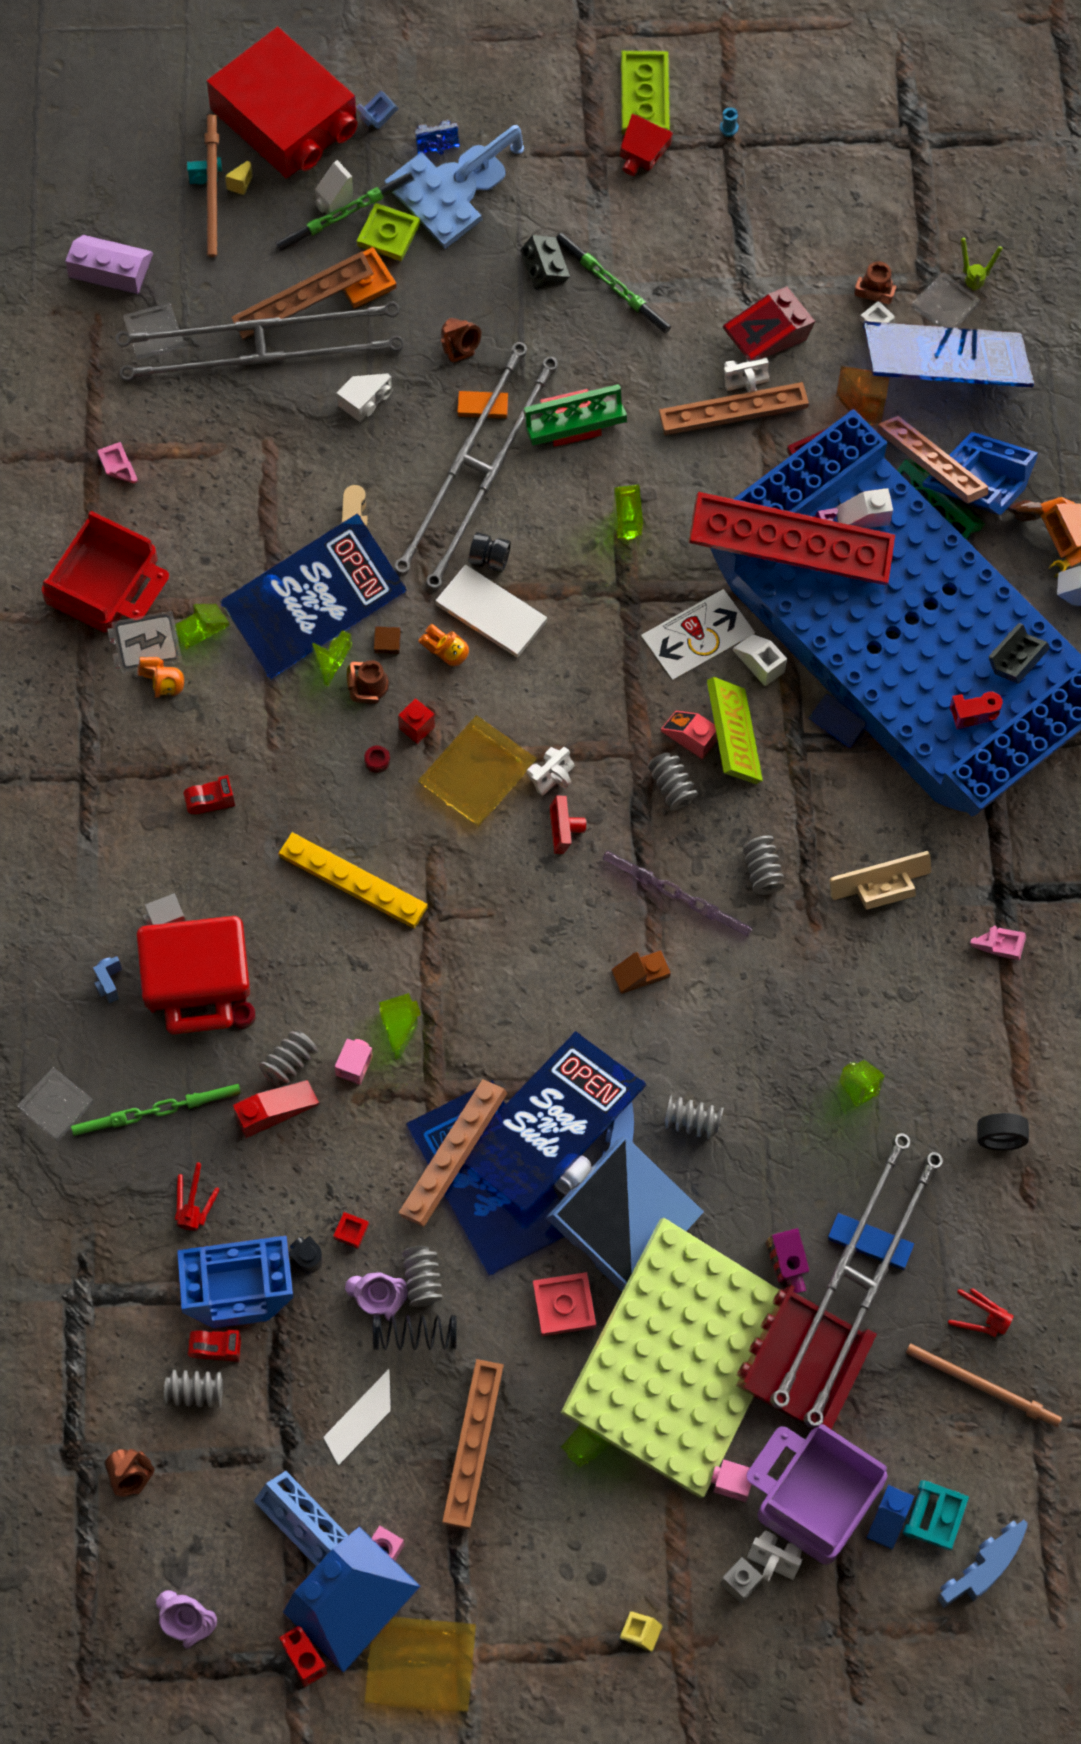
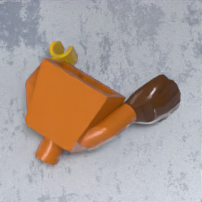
[1008,497,1081,578]

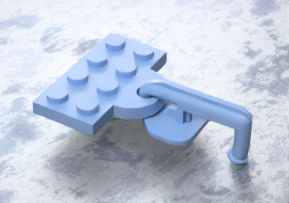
[384,125,524,249]

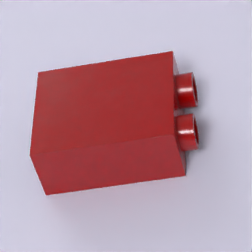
[207,26,358,179]

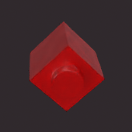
[398,698,435,744]

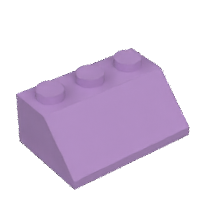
[65,235,153,294]

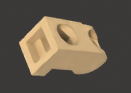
[342,485,368,536]

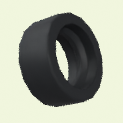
[977,1113,1029,1151]

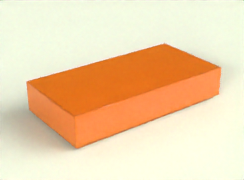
[458,391,508,418]

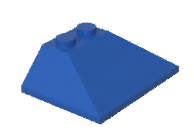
[923,432,1038,515]
[178,1236,293,1328]
[283,1527,421,1672]

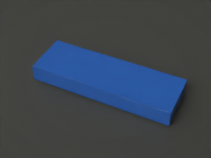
[827,1213,914,1270]

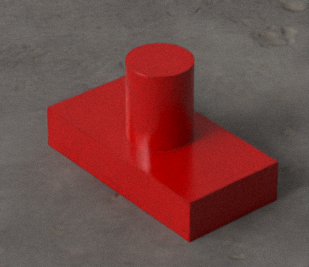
[549,796,586,854]

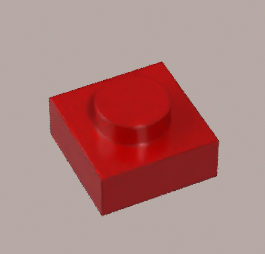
[333,1212,369,1249]

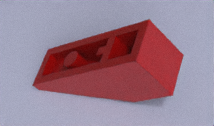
[233,1080,319,1138]

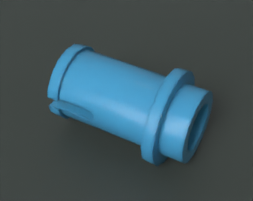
[720,108,738,137]

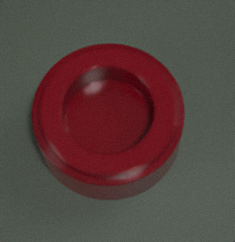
[364,745,390,773]
[232,1001,256,1029]

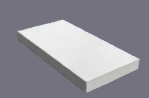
[435,565,547,658]

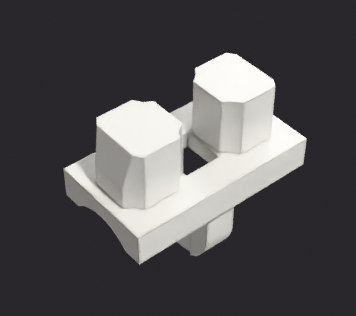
[724,358,769,392]
[527,747,575,796]
[747,1531,803,1581]

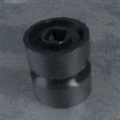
[468,532,511,573]

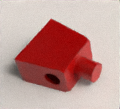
[620,113,673,176]

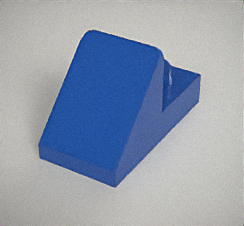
[867,1485,914,1550]

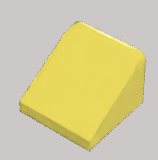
[225,161,253,195]
[620,1611,662,1651]

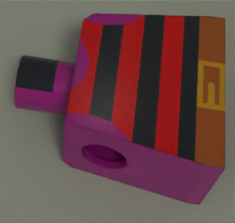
[765,1228,809,1294]

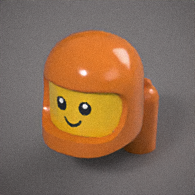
[418,624,469,666]
[137,657,184,698]

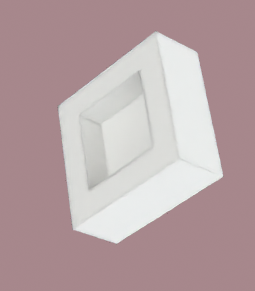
[860,301,895,336]

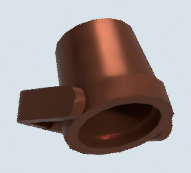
[854,262,896,304]
[441,318,481,362]
[346,660,389,704]
[105,1449,155,1497]

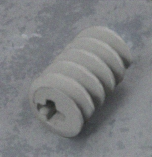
[648,753,698,811]
[742,835,785,895]
[259,1030,318,1088]
[665,1095,724,1140]
[402,1246,443,1307]
[164,1370,223,1408]

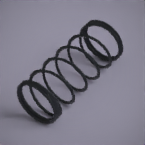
[373,1314,457,1351]

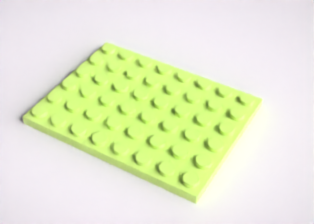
[561,1218,779,1498]

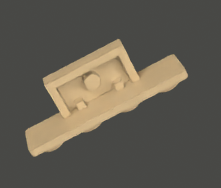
[829,851,931,910]

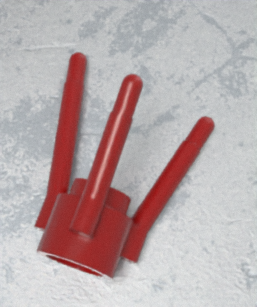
[175,1162,220,1231]
[948,1288,1014,1337]

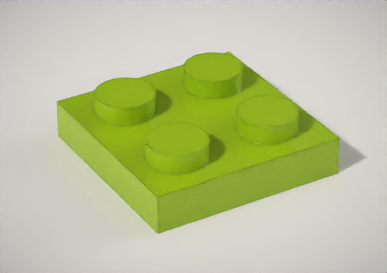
[357,203,420,261]

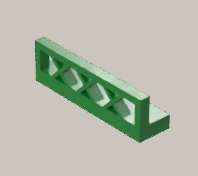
[524,384,627,446]
[897,459,985,540]

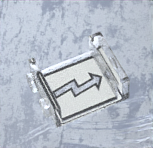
[107,610,182,674]

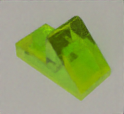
[172,604,230,649]
[312,630,352,686]

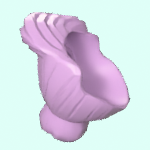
[345,1273,408,1321]
[156,1590,217,1648]

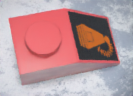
[661,711,717,759]

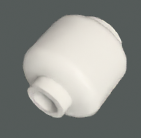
[553,1154,592,1194]

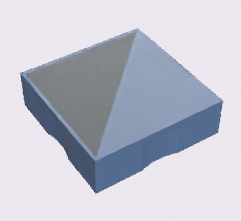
[546,1136,704,1292]

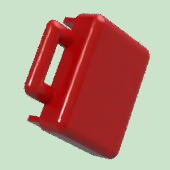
[42,511,169,632]
[137,916,250,1034]

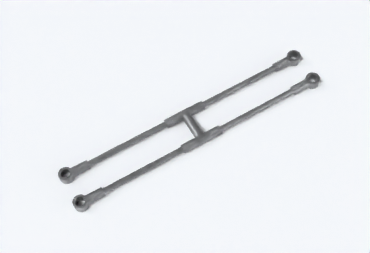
[116,301,404,381]
[394,342,558,591]
[770,1133,943,1428]

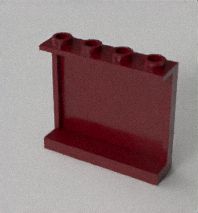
[736,1285,877,1430]

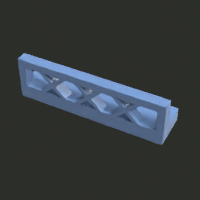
[254,1471,348,1567]

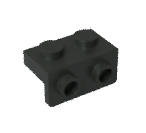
[521,235,570,288]
[989,623,1050,684]

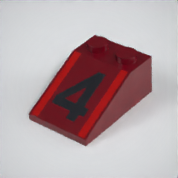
[722,287,815,362]

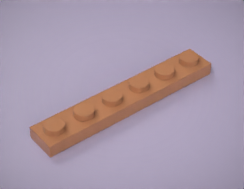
[231,251,373,340]
[659,382,809,436]
[878,416,988,504]
[399,1079,507,1227]
[443,1359,504,1530]

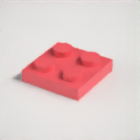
[533,1272,596,1336]

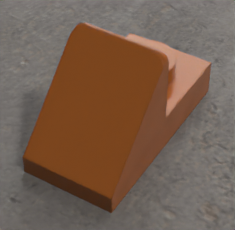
[612,950,671,994]

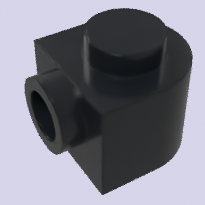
[289,1236,323,1274]

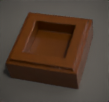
[374,626,401,654]

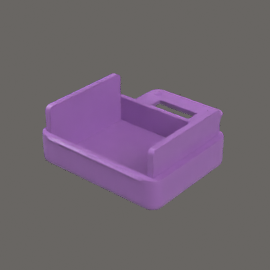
[747,1424,887,1564]

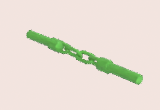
[71,1084,241,1136]

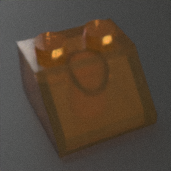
[836,366,890,425]

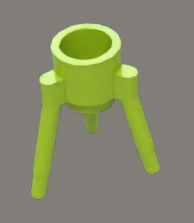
[961,238,1002,291]

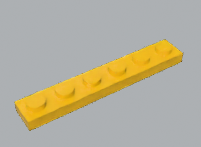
[279,832,428,929]

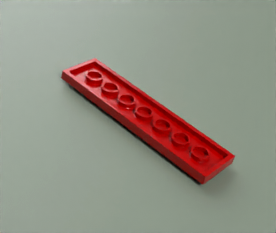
[688,492,895,586]

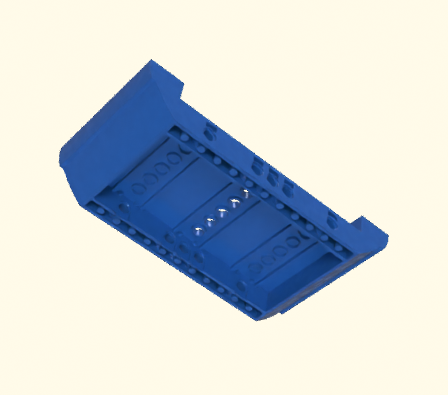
[710,409,1081,816]

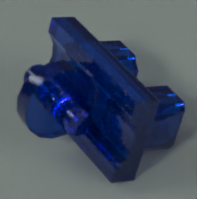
[415,120,460,155]

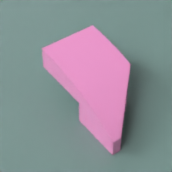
[97,442,138,484]
[970,926,1026,961]

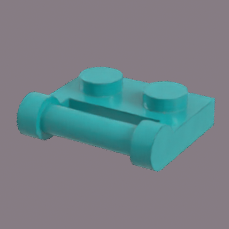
[903,1480,969,1551]

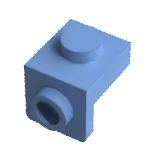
[356,91,399,129]
[93,957,122,1003]

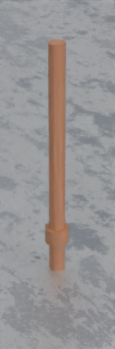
[205,115,219,257]
[906,1343,1062,1428]

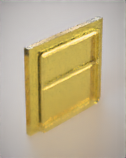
[418,715,537,827]
[365,1617,476,1712]

